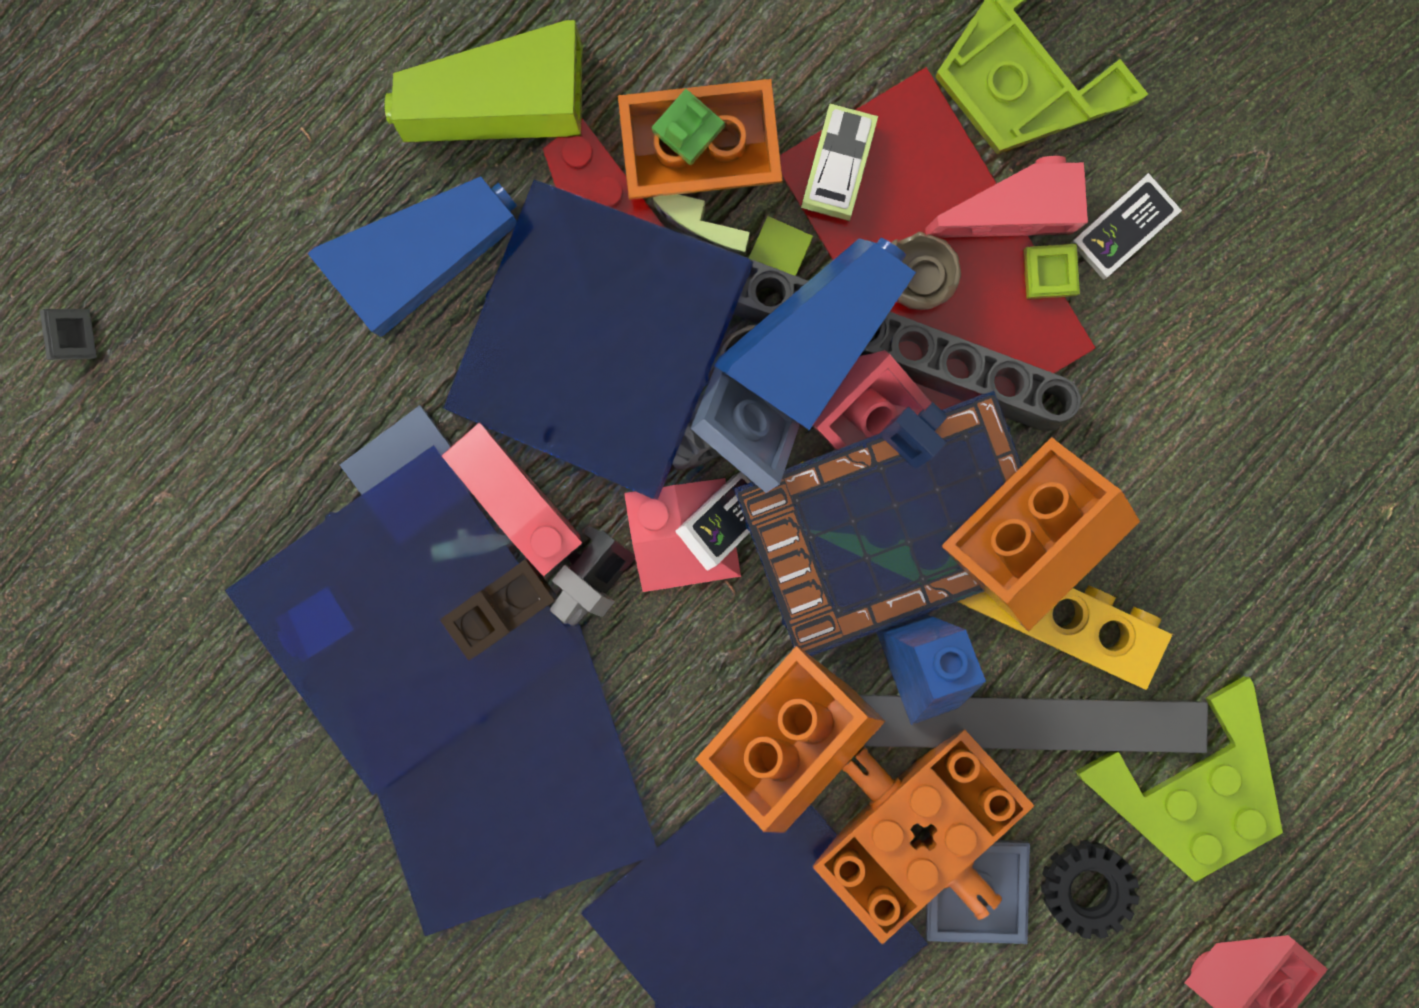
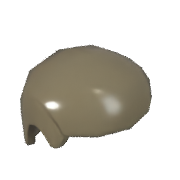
[891,231,962,310]

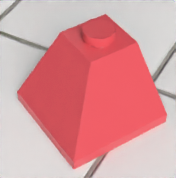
[812,350,931,482]
[624,478,741,592]
[1185,935,1328,1008]

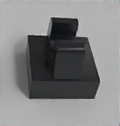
[567,527,635,594]

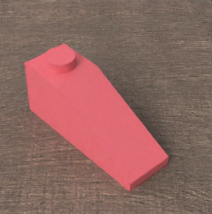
[925,156,1088,238]
[442,422,582,576]

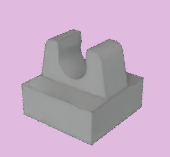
[550,565,615,626]

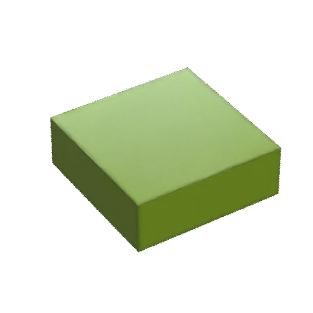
[749,216,813,276]
[1023,244,1080,299]

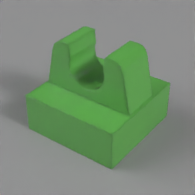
[651,88,725,165]

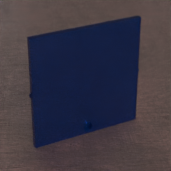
[443,179,754,500]
[225,445,578,795]
[346,622,659,936]
[581,790,928,1008]

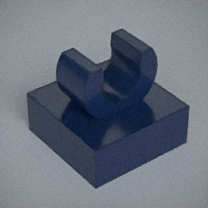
[879,402,948,469]

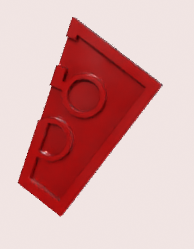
[543,118,669,300]

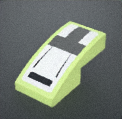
[801,104,878,221]
[653,194,750,257]

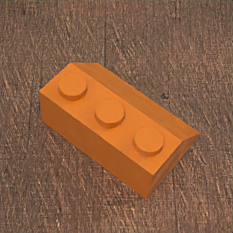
[618,79,782,200]
[942,437,1140,632]
[695,646,885,833]

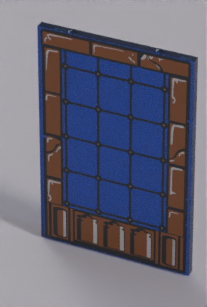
[734,390,1022,656]

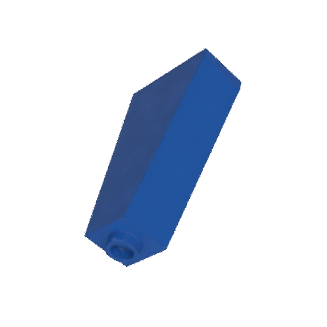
[307,176,519,337]
[714,237,916,430]
[876,613,986,725]

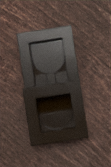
[439,558,558,661]

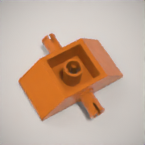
[813,729,1034,944]

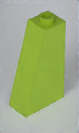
[385,20,583,142]

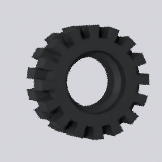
[1041,840,1140,939]

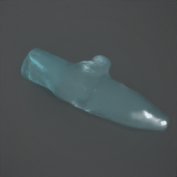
[431,528,510,562]

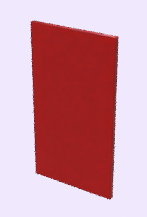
[780,67,1096,414]

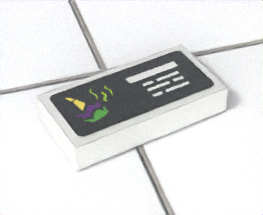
[1071,173,1182,280]
[675,472,753,571]

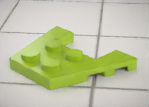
[935,0,1148,154]
[1075,676,1283,882]

